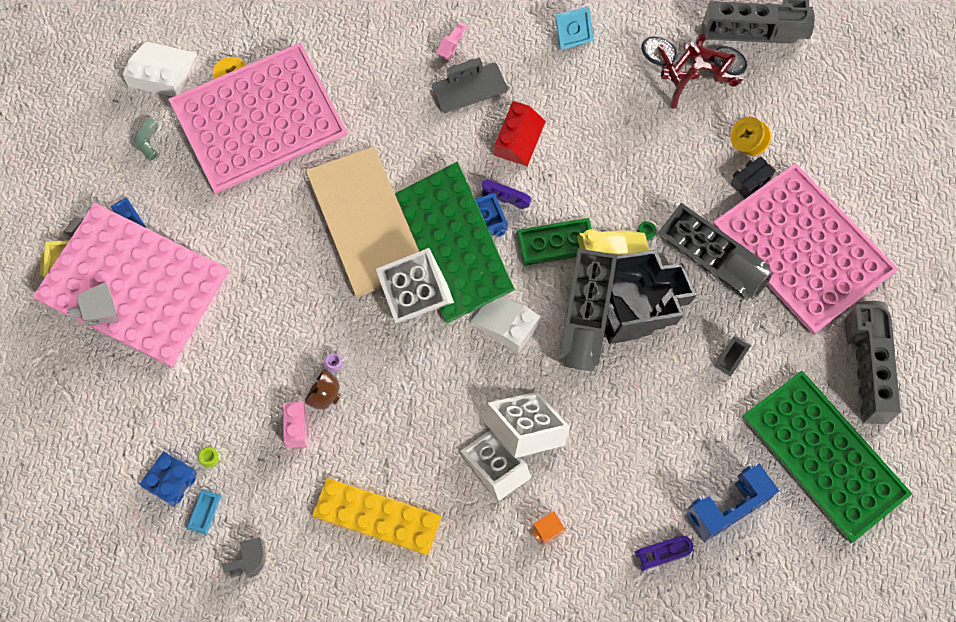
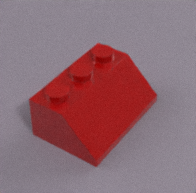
[494,101,546,167]

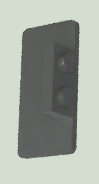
[432,57,508,113]

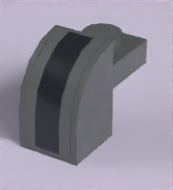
[222,537,266,578]

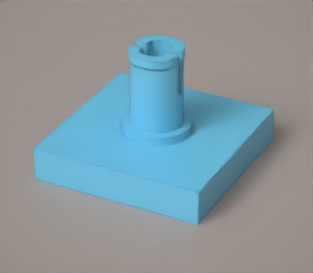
[554,6,594,50]

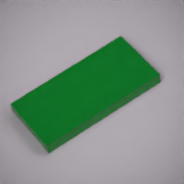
[516,218,592,266]

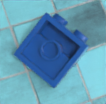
[475,193,508,237]
[139,451,198,507]

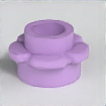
[324,353,343,372]

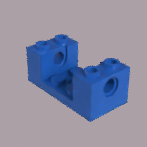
[685,463,779,543]

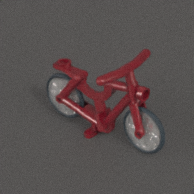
[641,34,747,109]

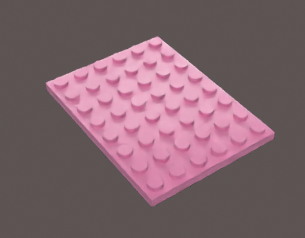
[169,43,348,194]
[713,163,898,335]
[33,203,229,368]

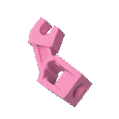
[436,22,468,61]

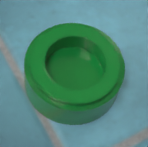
[637,221,656,241]

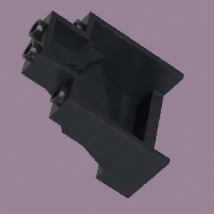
[604,250,697,344]

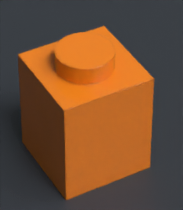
[531,511,565,545]

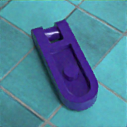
[482,180,532,209]
[634,536,694,572]

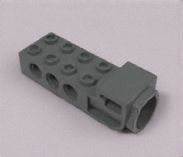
[703,0,815,44]
[658,203,773,301]
[559,248,617,371]
[845,300,901,424]

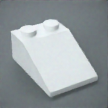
[471,297,541,354]
[460,430,531,501]

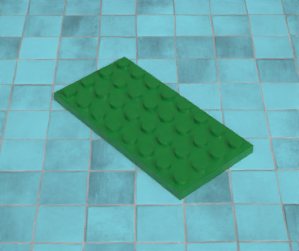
[395,161,516,323]
[742,370,913,544]

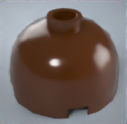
[304,369,341,410]

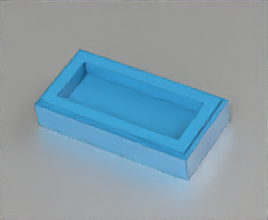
[186,489,222,535]

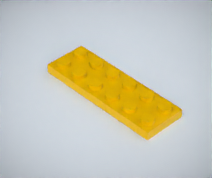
[312,478,442,556]

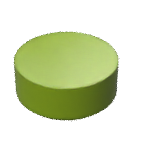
[198,447,219,468]

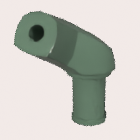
[133,118,158,161]

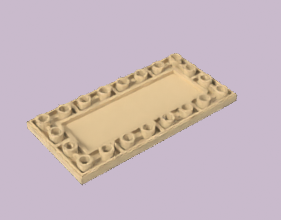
[306,146,419,298]

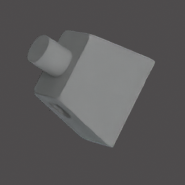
[68,282,119,326]

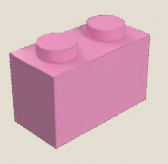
[283,402,307,448]

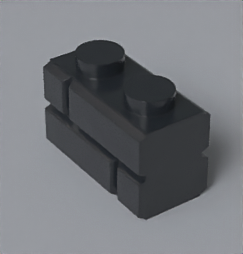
[731,156,775,199]

